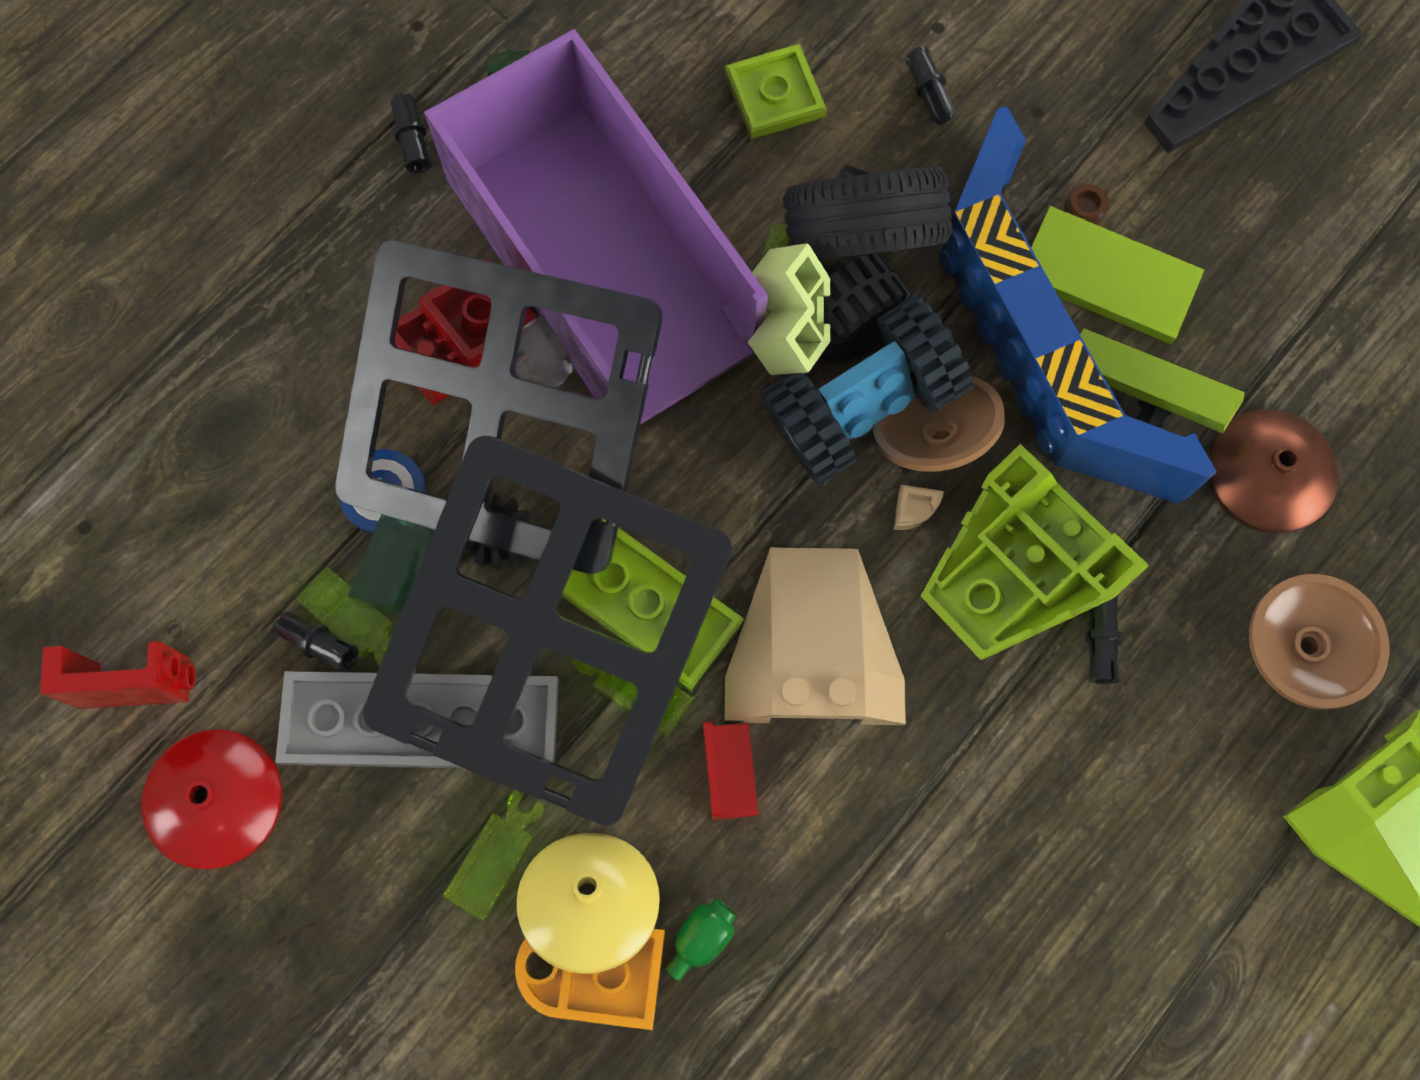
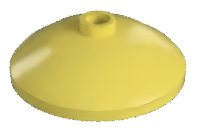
[517,832,660,974]

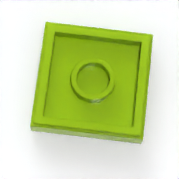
[725,44,827,140]

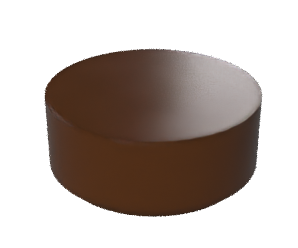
[1065,184,1109,225]

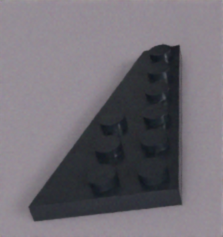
[1144,0,1363,153]

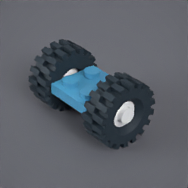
[760,295,974,485]

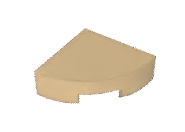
[893,484,944,530]

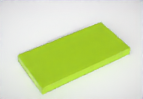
[1031,206,1204,345]
[562,519,745,692]

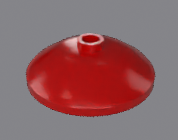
[141,729,283,869]

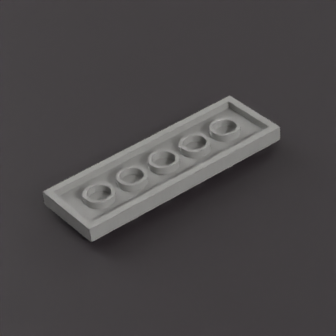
[275,671,559,768]

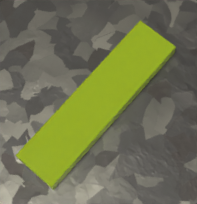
[1080,328,1245,433]

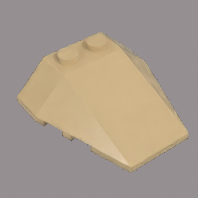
[725,547,906,725]

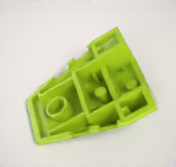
[921,444,1149,660]

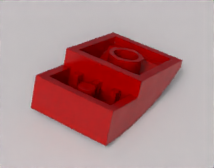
[395,259,539,406]

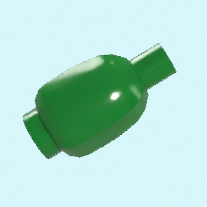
[665,898,737,981]

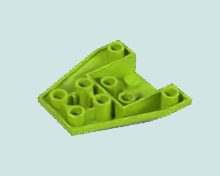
[1283,709,1420,927]

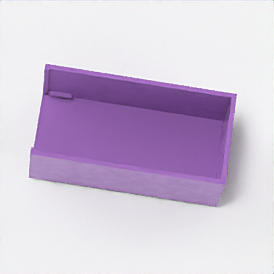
[424,29,768,424]

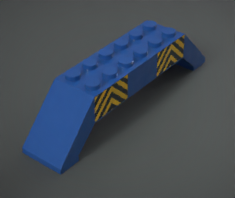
[940,106,1217,504]

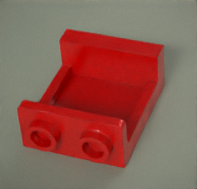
[40,641,196,709]

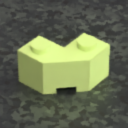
[748,243,830,375]

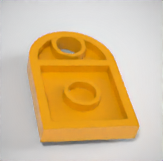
[515,929,665,1030]

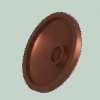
[1208,409,1339,534]

